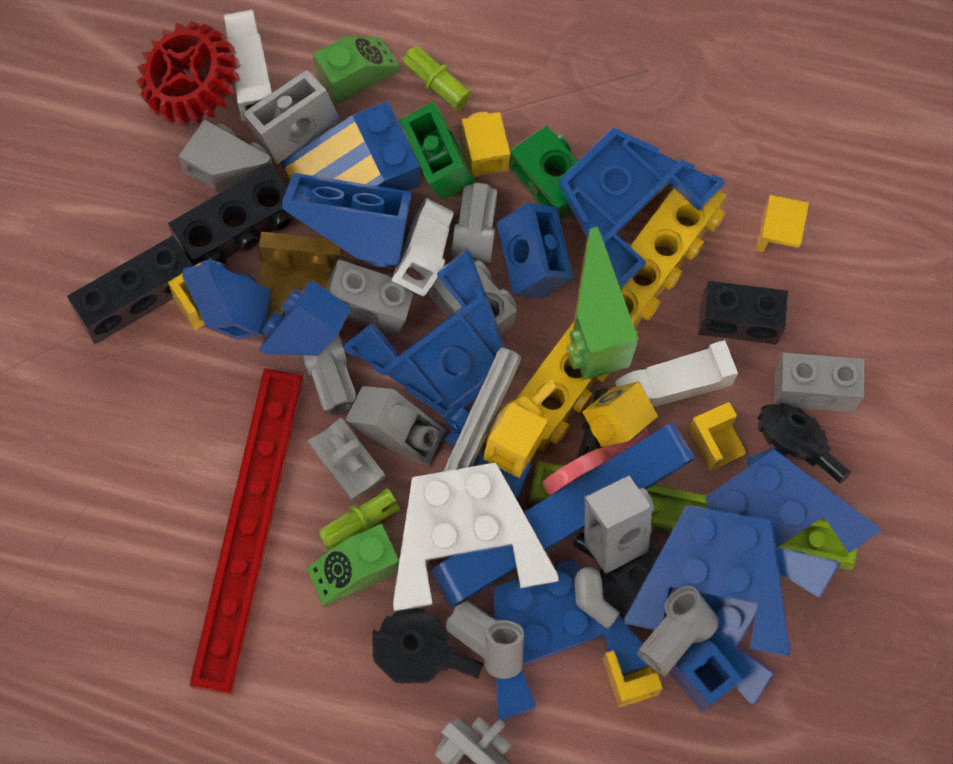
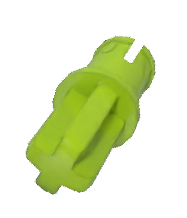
[403,46,472,111]
[319,488,400,550]

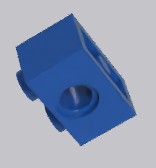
[497,203,574,298]

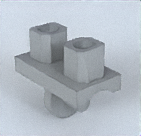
[308,417,385,501]
[435,717,512,764]

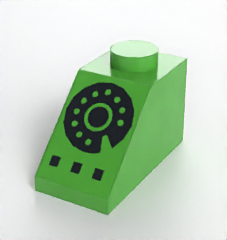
[313,36,400,105]
[307,524,399,607]

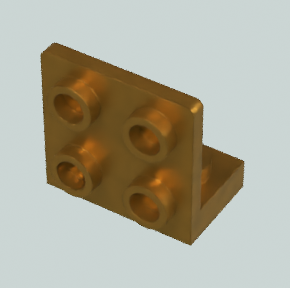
[259,232,344,322]

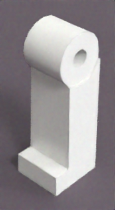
[224,10,272,121]
[391,198,454,297]
[615,340,738,407]

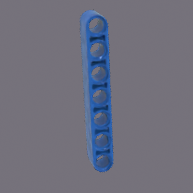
[430,423,696,608]

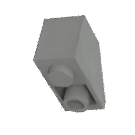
[179,119,273,191]
[345,386,446,466]

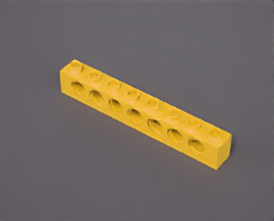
[516,188,727,452]

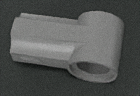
[451,183,497,264]
[301,334,357,415]
[637,586,719,676]
[447,601,524,679]

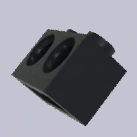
[698,281,788,345]

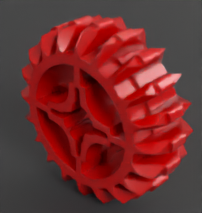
[136,20,241,127]

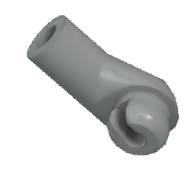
[574,567,620,629]

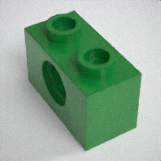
[399,101,477,201]
[509,125,578,221]

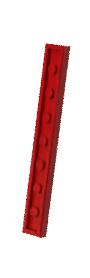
[189,368,304,696]

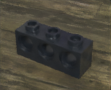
[168,163,295,266]
[67,235,193,345]

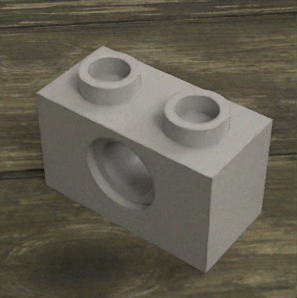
[243,70,340,164]
[325,259,413,336]
[774,352,865,413]
[584,476,654,574]

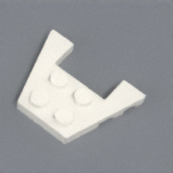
[393,462,559,611]

